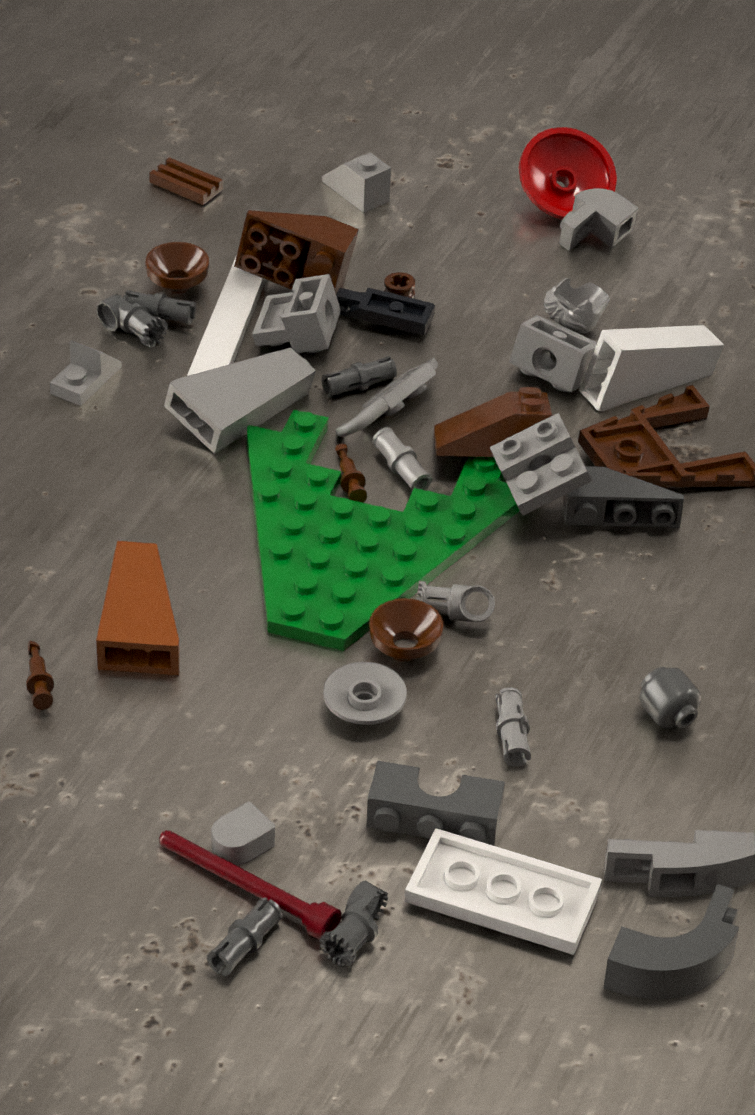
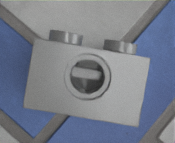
[252,274,341,353]
[509,315,597,392]
[490,413,592,515]

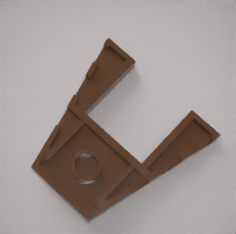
[578,385,755,487]

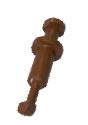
[335,444,367,503]
[26,641,54,710]

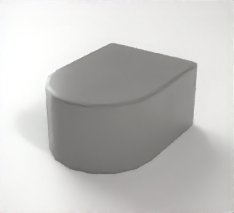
[211,801,275,866]

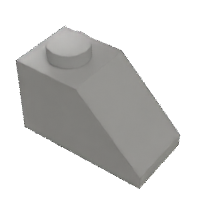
[322,153,391,213]

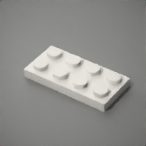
[404,828,602,955]

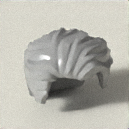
[544,278,610,333]

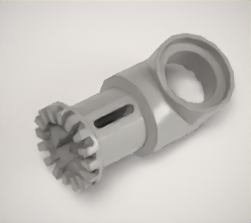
[417,581,495,623]

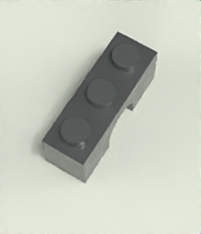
[366,761,505,846]

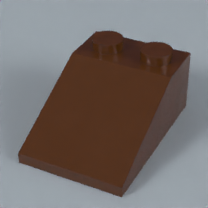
[434,387,552,457]

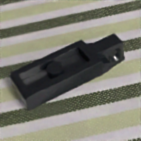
[336,288,435,335]

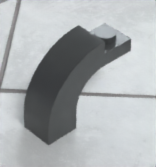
[603,884,739,1000]

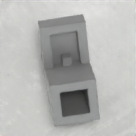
[559,188,638,251]

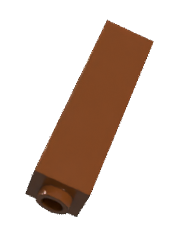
[96,541,180,676]

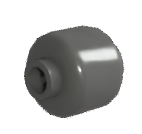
[639,667,701,729]

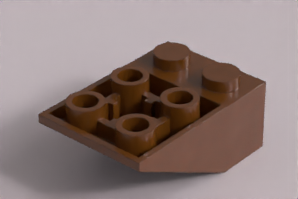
[234,210,359,293]

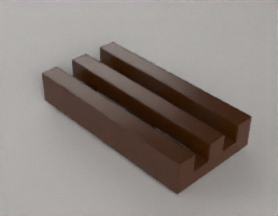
[149,157,223,205]

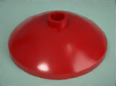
[519,127,617,220]

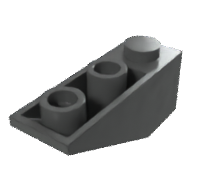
[563,466,684,528]

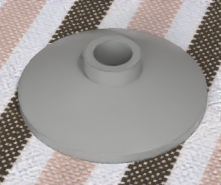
[323,662,407,725]

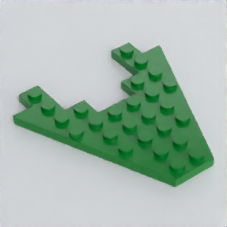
[247,410,520,651]

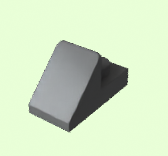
[50,340,122,406]

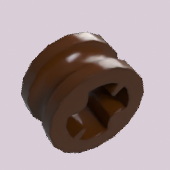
[384,272,415,298]

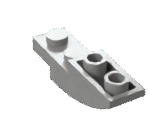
[604,830,755,897]

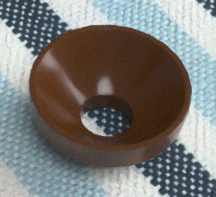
[145,242,209,294]
[369,598,443,662]

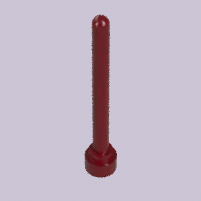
[159,830,342,940]

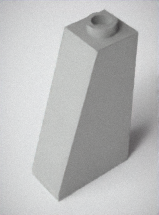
[164,347,316,454]

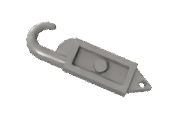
[336,357,438,437]

